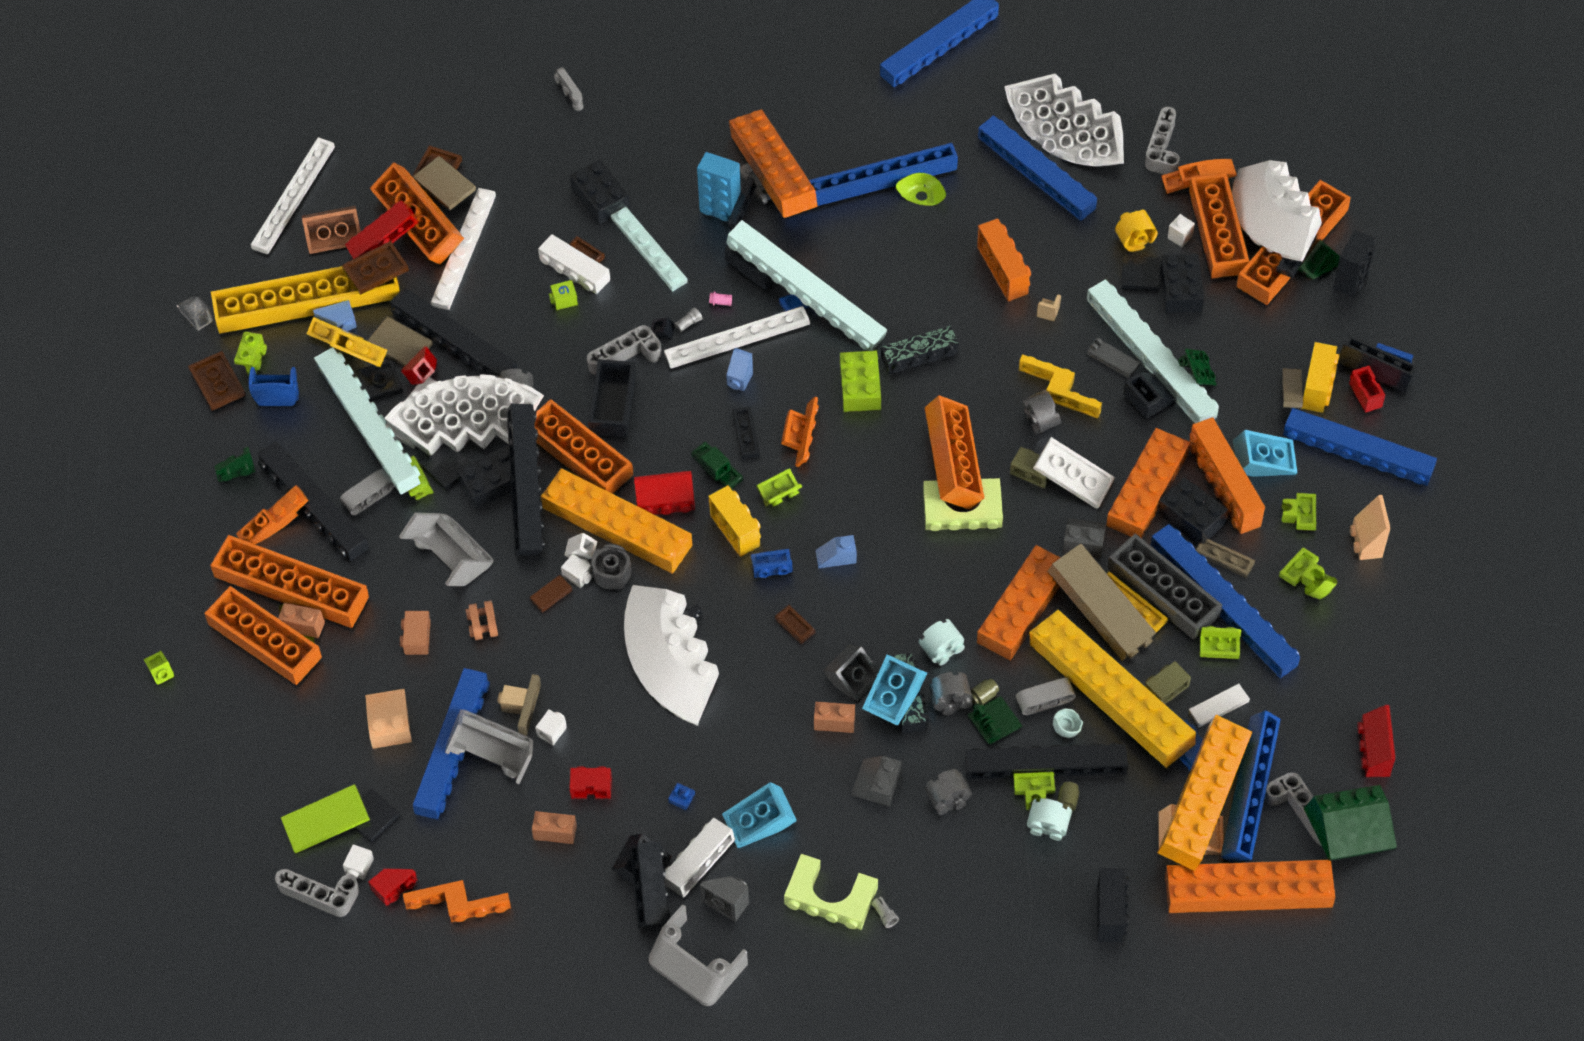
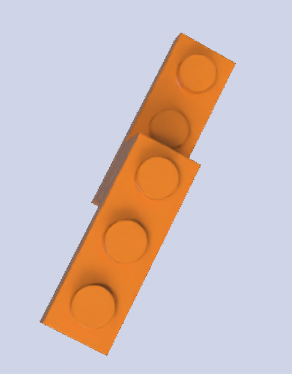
[403,880,511,922]

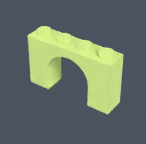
[923,478,1003,531]
[784,854,878,930]

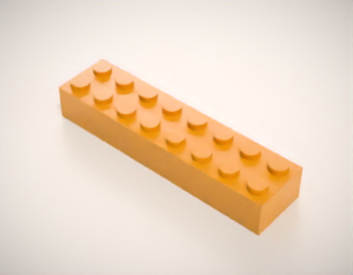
[541,468,692,574]
[1157,715,1252,871]

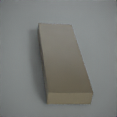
[1282,368,1303,408]
[1195,539,1255,578]
[518,674,541,735]

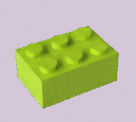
[840,351,881,412]

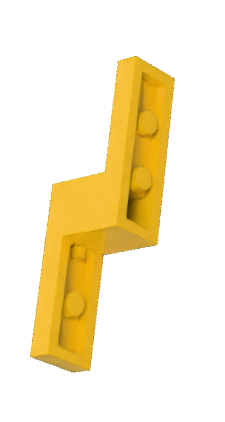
[307,317,387,367]
[1019,354,1102,418]

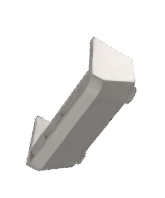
[399,512,494,587]
[445,710,533,784]
[649,904,748,1006]

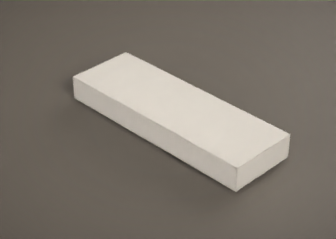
[1188,684,1250,728]

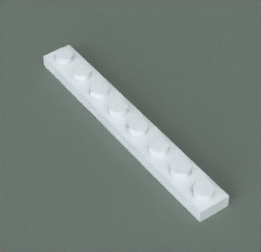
[251,137,335,254]
[431,188,496,310]
[664,306,810,369]

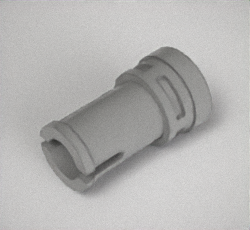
[674,307,703,333]
[871,897,899,928]

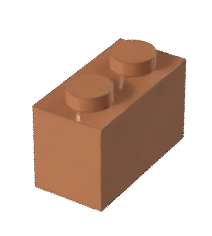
[278,603,325,638]
[400,611,431,655]
[814,702,855,733]
[532,811,577,844]

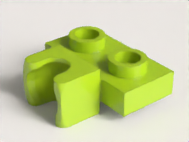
[1281,493,1316,531]
[1279,548,1325,589]
[1013,772,1055,810]

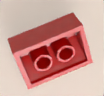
[634,471,695,515]
[1357,705,1395,777]

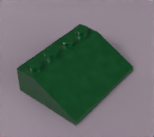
[1304,785,1397,861]

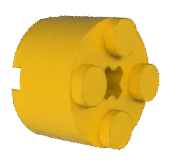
[1115,210,1158,252]

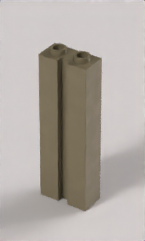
[1048,544,1156,661]

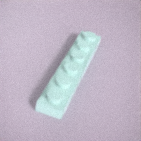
[611,207,688,292]

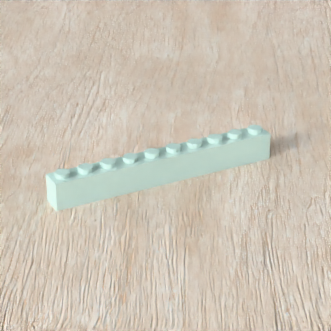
[726,220,887,351]
[1087,279,1219,423]
[314,347,421,495]

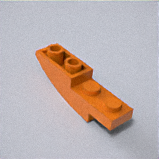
[1161,159,1237,194]
[236,485,309,545]

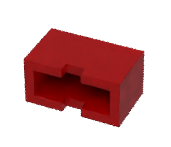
[1349,366,1385,413]
[570,766,612,799]

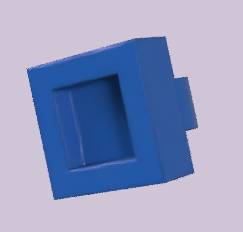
[668,783,695,810]

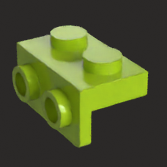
[234,332,267,376]
[756,468,802,507]
[1200,626,1241,659]

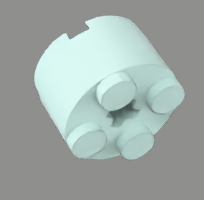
[918,619,965,665]
[1027,798,1072,841]

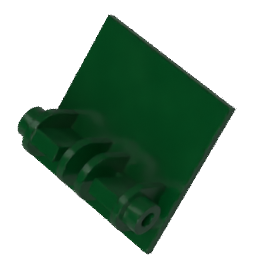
[1178,349,1217,386]
[968,696,1023,745]

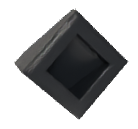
[651,317,675,339]

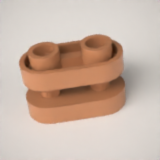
[465,600,498,640]

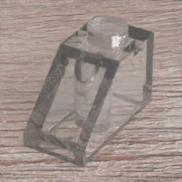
[176,296,213,331]

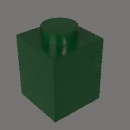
[701,446,730,481]

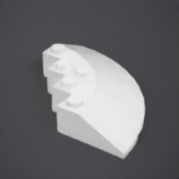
[1004,73,1124,166]
[1232,160,1322,262]
[384,375,543,457]
[624,585,719,726]

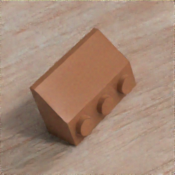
[302,205,361,254]

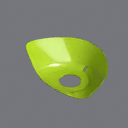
[896,173,946,206]
[1305,573,1337,599]

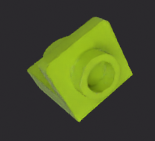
[143,651,174,685]

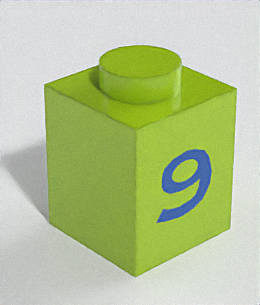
[549,280,578,310]

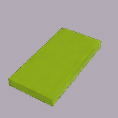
[281,784,370,853]

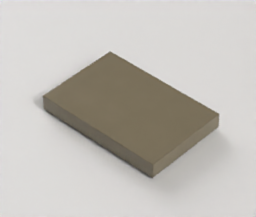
[413,156,476,211]
[367,316,433,367]

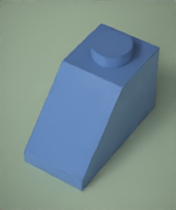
[313,300,357,331]
[726,348,753,391]
[815,535,857,568]

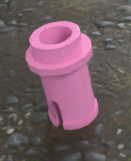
[709,291,732,306]

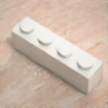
[538,234,610,295]
[664,818,735,898]

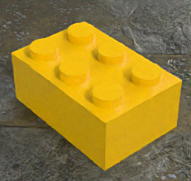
[1301,342,1339,413]
[709,486,761,557]

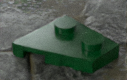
[1298,239,1340,280]
[214,447,256,482]

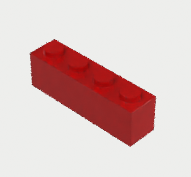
[345,200,419,259]

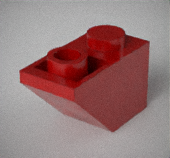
[401,346,437,385]
[368,869,418,906]

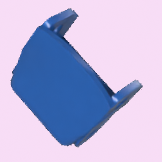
[249,367,299,406]

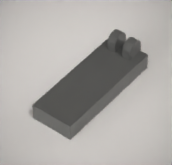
[1087,338,1140,378]

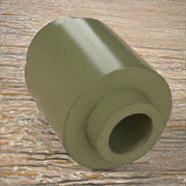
[970,678,999,705]
[1057,782,1080,811]

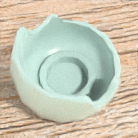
[1053,708,1083,738]

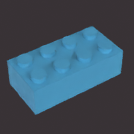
[697,152,741,221]

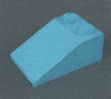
[1233,430,1297,477]
[862,655,927,725]
[722,782,797,848]

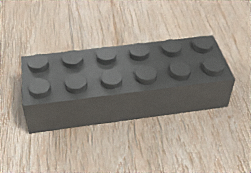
[1107,534,1222,640]

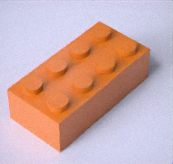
[977,218,1031,302]

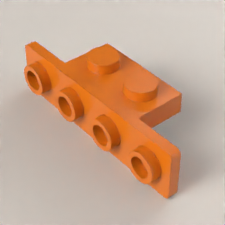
[781,396,819,467]

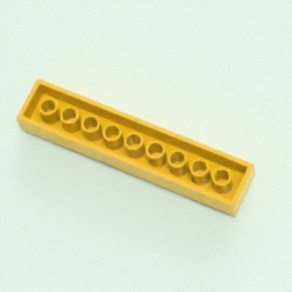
[211,266,400,334]
[1029,610,1196,768]

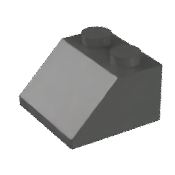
[1063,518,1106,558]
[823,645,879,702]
[851,756,902,806]
[700,876,749,922]

